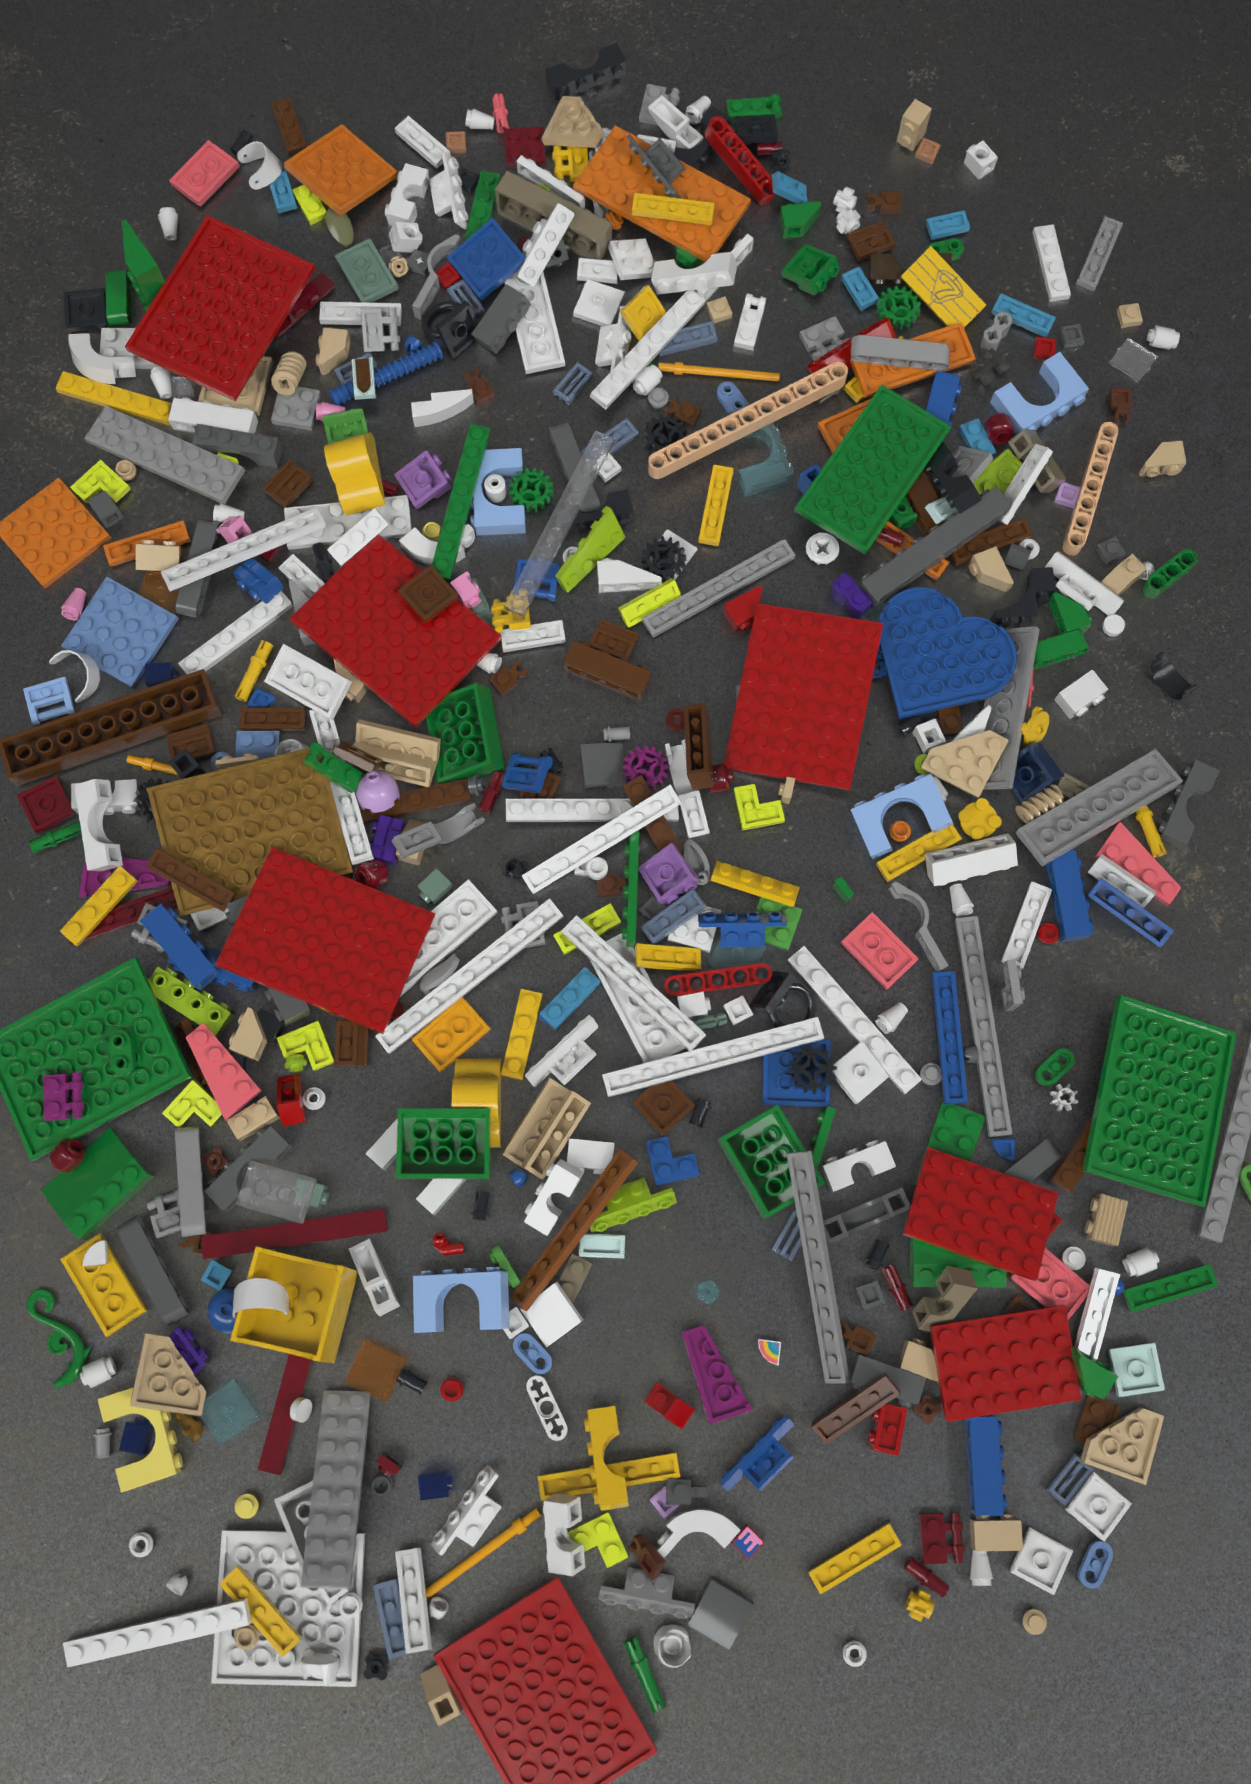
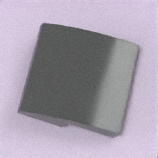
[580,743,628,788]
[687,1578,754,1650]

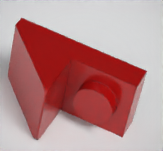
[644,1382,695,1429]

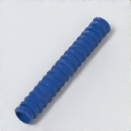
[329,341,443,406]

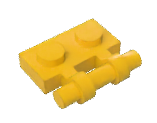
[552,146,588,182]
[491,594,531,633]

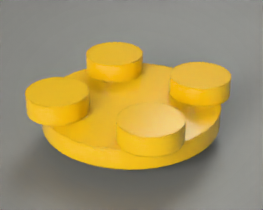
[1021,706,1049,747]
[958,798,1002,840]

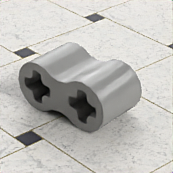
[980,312,1012,354]

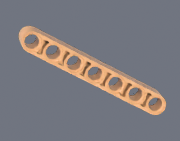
[1063,422,1118,556]

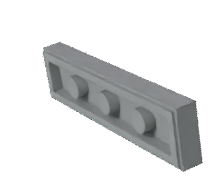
[1076,216,1123,291]

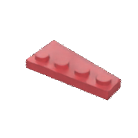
[1095,822,1181,906]
[186,1023,262,1120]

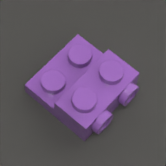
[394,450,453,509]
[638,843,700,906]

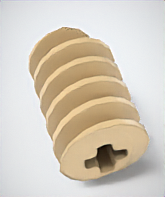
[271,352,307,395]
[1015,784,1064,824]

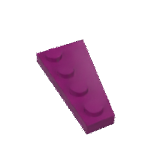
[79,857,171,898]
[681,1325,753,1424]

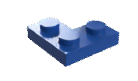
[646,1136,700,1186]

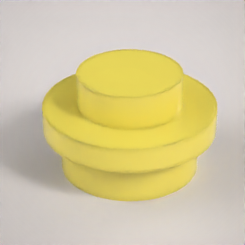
[422,522,442,542]
[235,1494,259,1519]

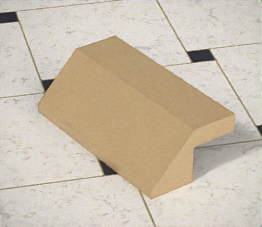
[348,720,441,787]
[501,1078,591,1180]

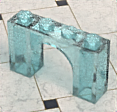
[718,409,794,497]

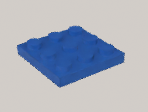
[447,218,526,301]
[762,1040,831,1107]

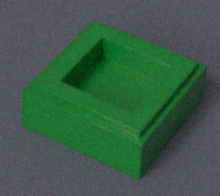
[832,877,854,903]

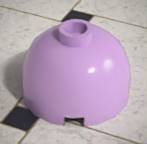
[356,771,400,813]

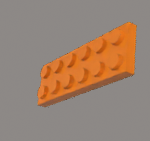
[850,322,976,398]

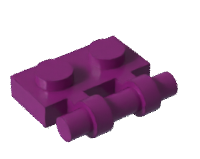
[43,1073,84,1121]

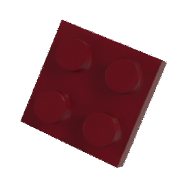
[504,127,546,168]
[17,776,76,834]

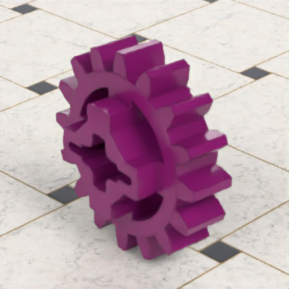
[622,745,669,791]

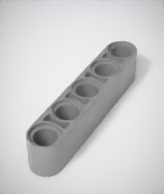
[851,335,949,371]
[175,1126,206,1237]

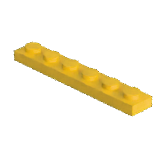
[55,371,172,426]
[538,1452,680,1501]

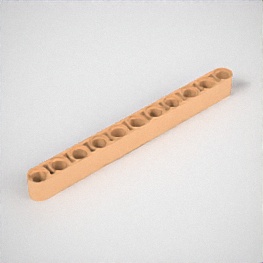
[648,362,848,479]

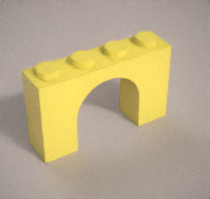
[98,1388,183,1493]

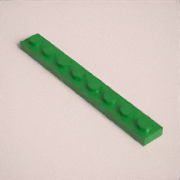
[432,424,491,582]

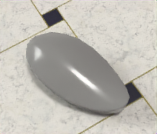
[683,839,711,885]
[420,953,460,995]

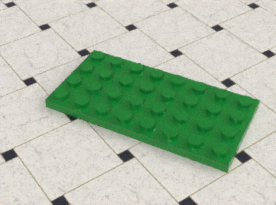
[794,384,952,555]

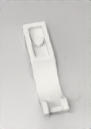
[665,740,710,839]

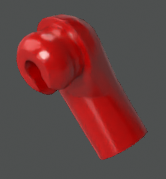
[432,1233,464,1256]

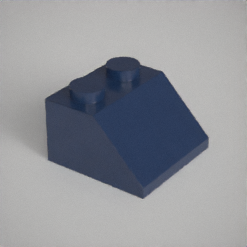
[1012,741,1064,803]

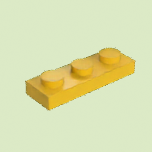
[635,943,701,972]

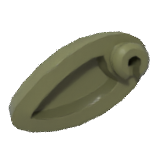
[325,208,354,248]

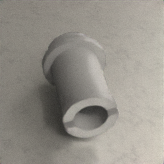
[603,725,630,742]
[93,1427,112,1458]

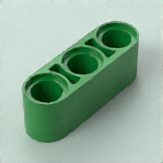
[106,269,131,325]
[1142,549,1198,599]
[1033,629,1089,669]

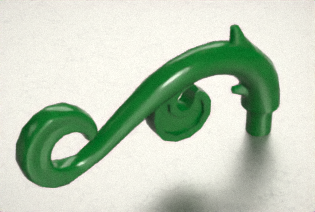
[26,1289,91,1390]

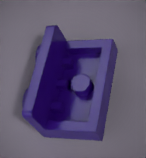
[168,1326,210,1375]

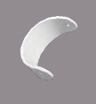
[237,141,283,189]
[49,650,100,703]
[232,1278,289,1318]

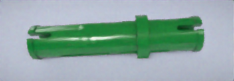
[28,821,82,853]
[623,1636,666,1713]

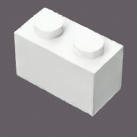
[1054,669,1108,719]
[567,1138,614,1175]

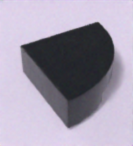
[460,167,480,194]

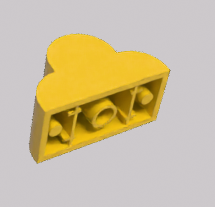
[324,432,386,516]
[452,1058,501,1148]

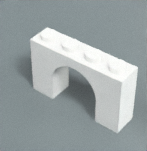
[366,1118,466,1215]

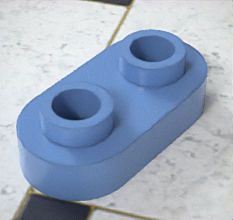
[717,382,749,415]
[513,1333,552,1374]
[1077,1540,1113,1589]

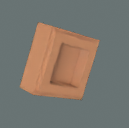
[446,131,466,153]
[915,138,941,165]

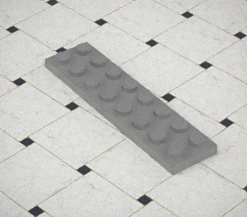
[84,405,245,505]
[983,626,1039,790]
[1016,749,1183,867]
[301,1390,371,1589]

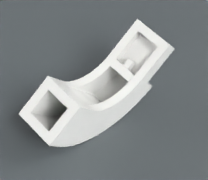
[68,333,136,384]
[399,524,475,566]
[657,1507,740,1558]

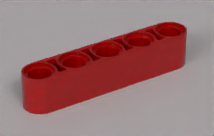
[705,116,775,205]
[807,318,897,386]
[664,963,772,996]

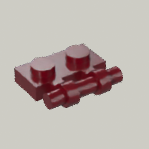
[919,1512,965,1564]

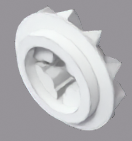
[806,533,839,565]

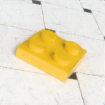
[619,285,667,341]

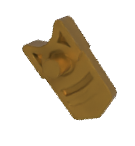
[176,1413,205,1443]

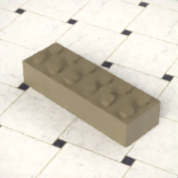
[495,171,612,260]

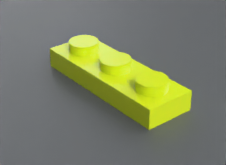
[618,578,681,628]
[553,903,621,955]

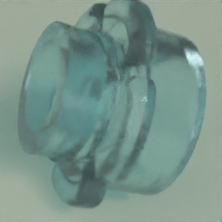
[697,1281,720,1304]

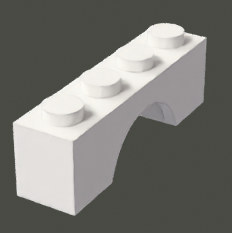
[651,252,737,294]
[74,779,123,871]

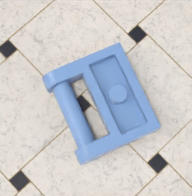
[23,677,76,726]

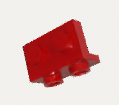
[867,1404,907,1456]

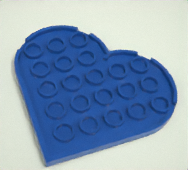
[879,587,1017,719]

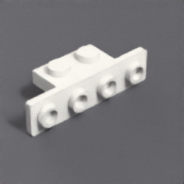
[429,152,468,230]
[517,203,575,286]
[595,306,632,372]
[1045,551,1124,616]
[525,1015,599,1087]
[431,1465,502,1556]

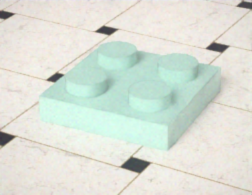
[1108,1343,1165,1397]

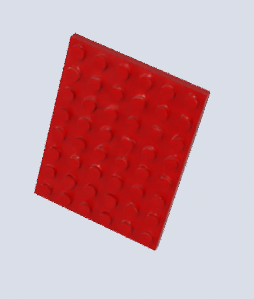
[125,215,316,402]
[289,534,502,728]
[724,603,883,791]
[215,847,436,1034]
[433,1576,658,1784]

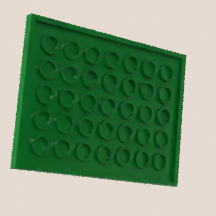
[0,958,192,1161]
[1082,995,1237,1207]

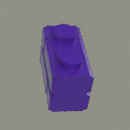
[369,815,407,866]

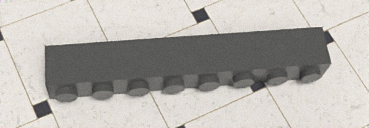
[860,487,1012,608]

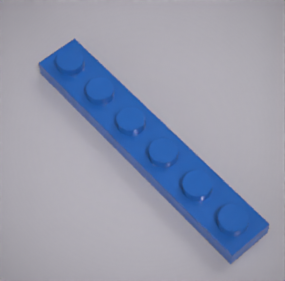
[931,971,968,1105]

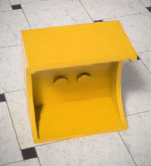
[230,1247,358,1364]

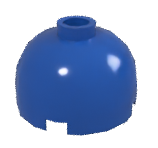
[207,1287,236,1334]

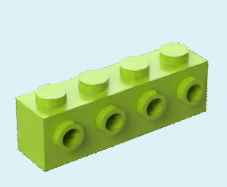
[148,967,235,1038]

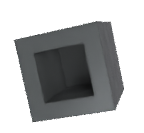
[87,490,124,529]

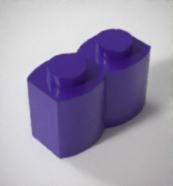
[830,573,872,619]

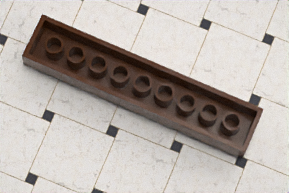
[0,669,222,786]

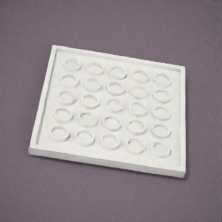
[211,1529,365,1687]

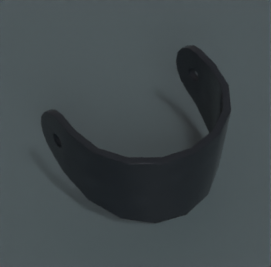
[1150,652,1198,702]

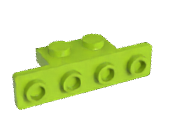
[590,1177,677,1233]

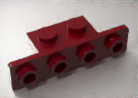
[276,272,335,337]

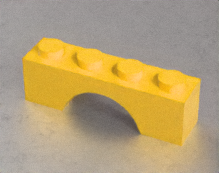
[584,1406,629,1511]

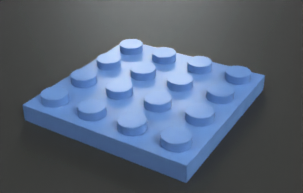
[61,576,179,689]

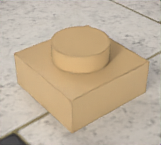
[706,297,732,324]
[1117,303,1143,328]
[778,777,795,804]

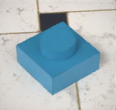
[201,1260,234,1291]

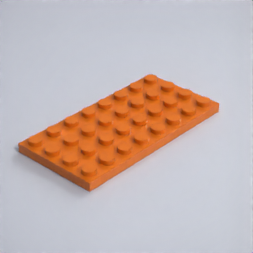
[573,125,751,262]

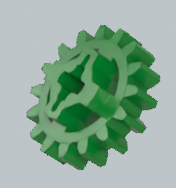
[876,286,921,330]
[509,468,554,513]

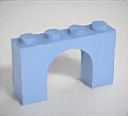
[990,352,1089,435]
[470,448,526,536]
[851,774,953,859]
[413,1267,510,1333]

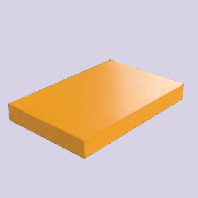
[411,997,491,1073]

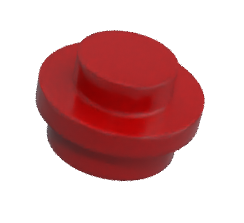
[1037,922,1060,944]
[440,1378,464,1402]

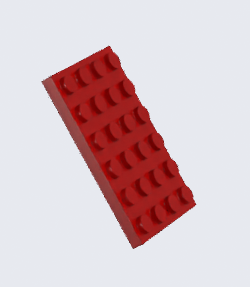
[902,1147,1059,1281]
[929,1305,1082,1422]

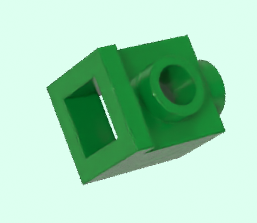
[889,497,918,530]

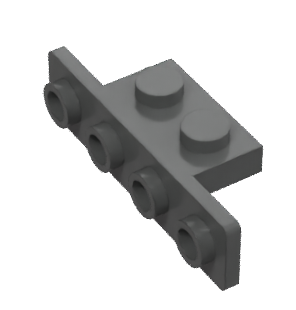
[627,134,685,199]

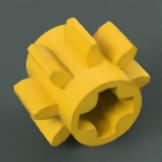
[905,1588,935,1622]

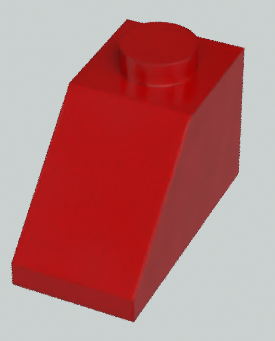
[723,585,763,633]
[276,1074,305,1126]

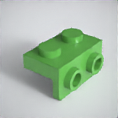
[322,408,368,444]

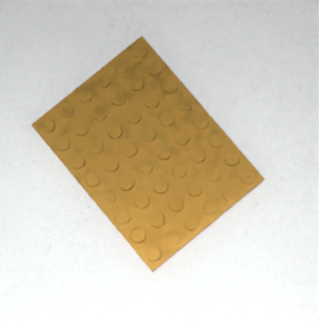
[147,748,353,916]

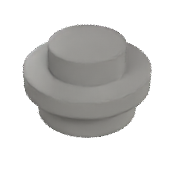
[648,388,668,409]
[920,1063,941,1086]

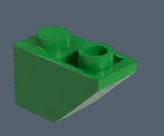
[779,201,821,239]

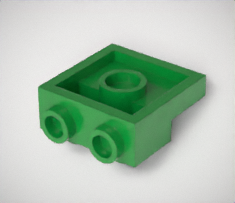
[781,244,839,296]

